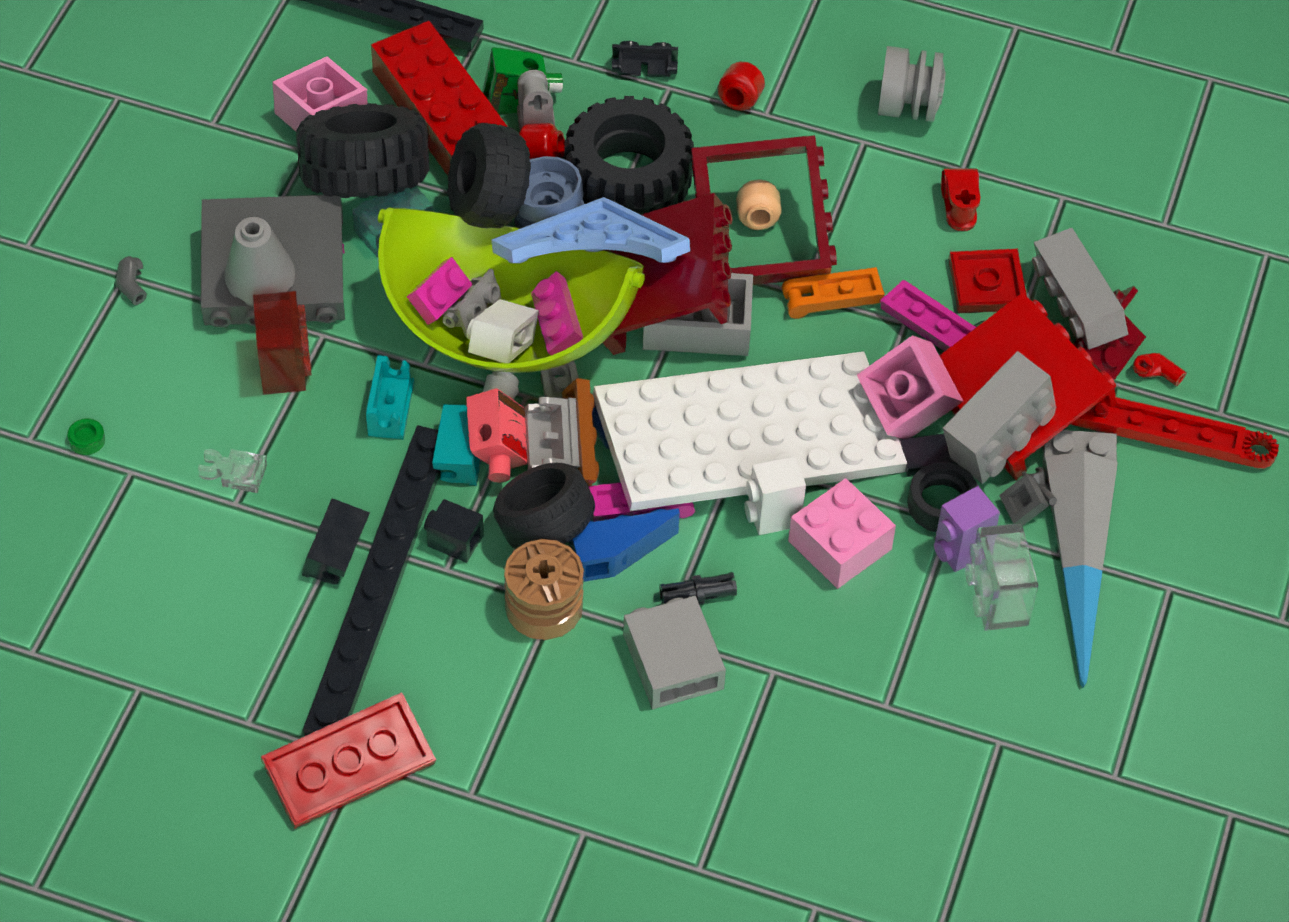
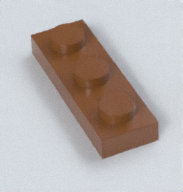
[562,378,599,486]

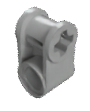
[517,70,555,130]

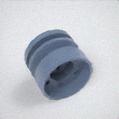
[514,156,584,229]

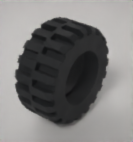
[565,96,694,215]
[296,103,429,198]

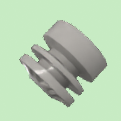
[878,46,946,122]

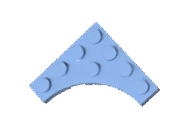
[491,197,690,263]

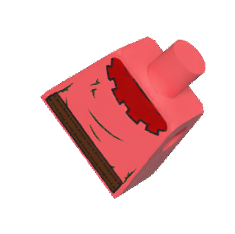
[467,388,527,483]

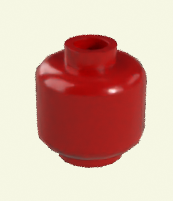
[718,61,765,111]
[519,123,565,159]

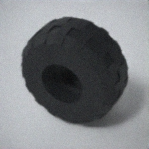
[447,123,531,229]

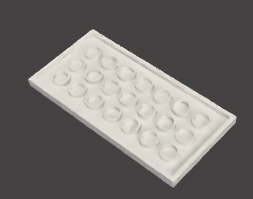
[593,352,908,511]

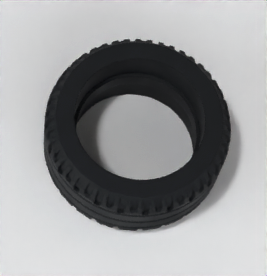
[493,462,595,549]

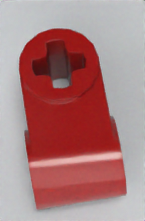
[941,168,981,231]

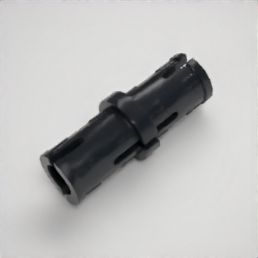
[659,572,737,605]

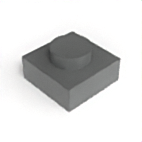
[999,474,1049,527]

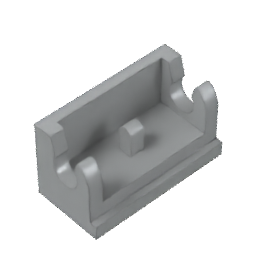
[525,397,580,470]

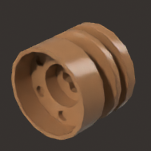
[504,539,584,640]

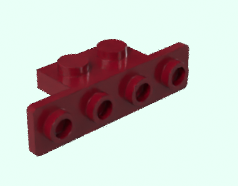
[1072,286,1146,380]

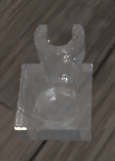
[198,449,267,493]

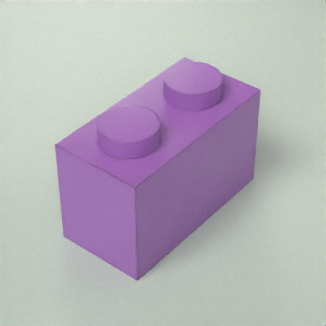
[934,486,1000,572]

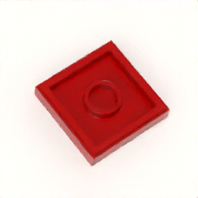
[949,248,1027,313]

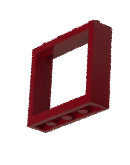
[691,135,837,285]

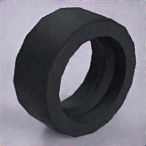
[907,462,978,532]

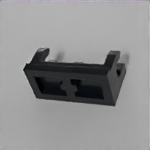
[302,498,370,584]

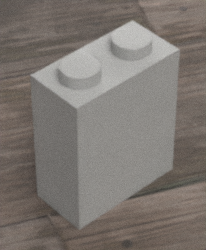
[623,596,726,709]

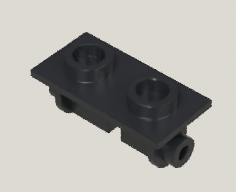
[612,41,678,78]

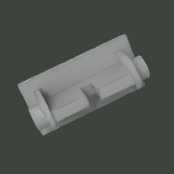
[442,269,502,338]

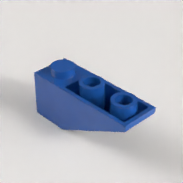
[569,508,680,582]

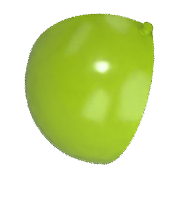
[378,207,644,373]

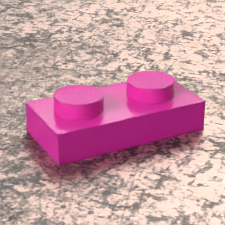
[407,257,473,325]

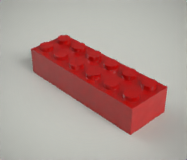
[371,21,508,176]

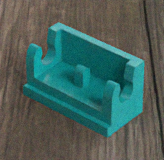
[366,355,415,440]
[432,404,481,486]

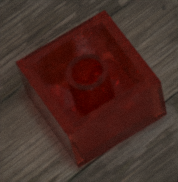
[253,291,312,395]

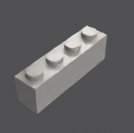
[1032,228,1128,349]

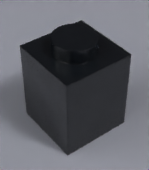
[424,499,484,563]

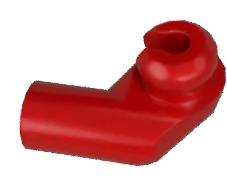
[1133,353,1187,386]

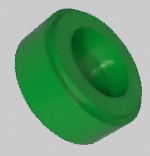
[67,418,105,455]

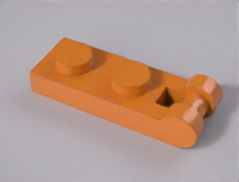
[781,267,885,319]

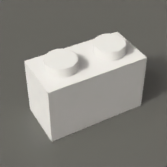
[467,299,539,363]
[744,456,806,535]

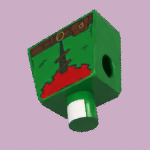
[482,47,563,115]

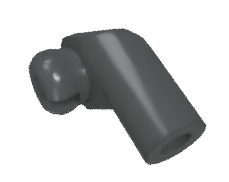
[115,256,147,305]

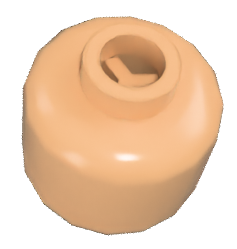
[736,179,782,230]

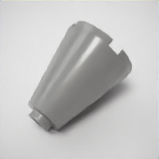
[224,217,295,307]

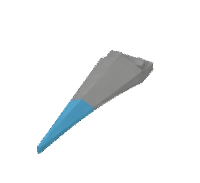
[1043,430,1118,688]

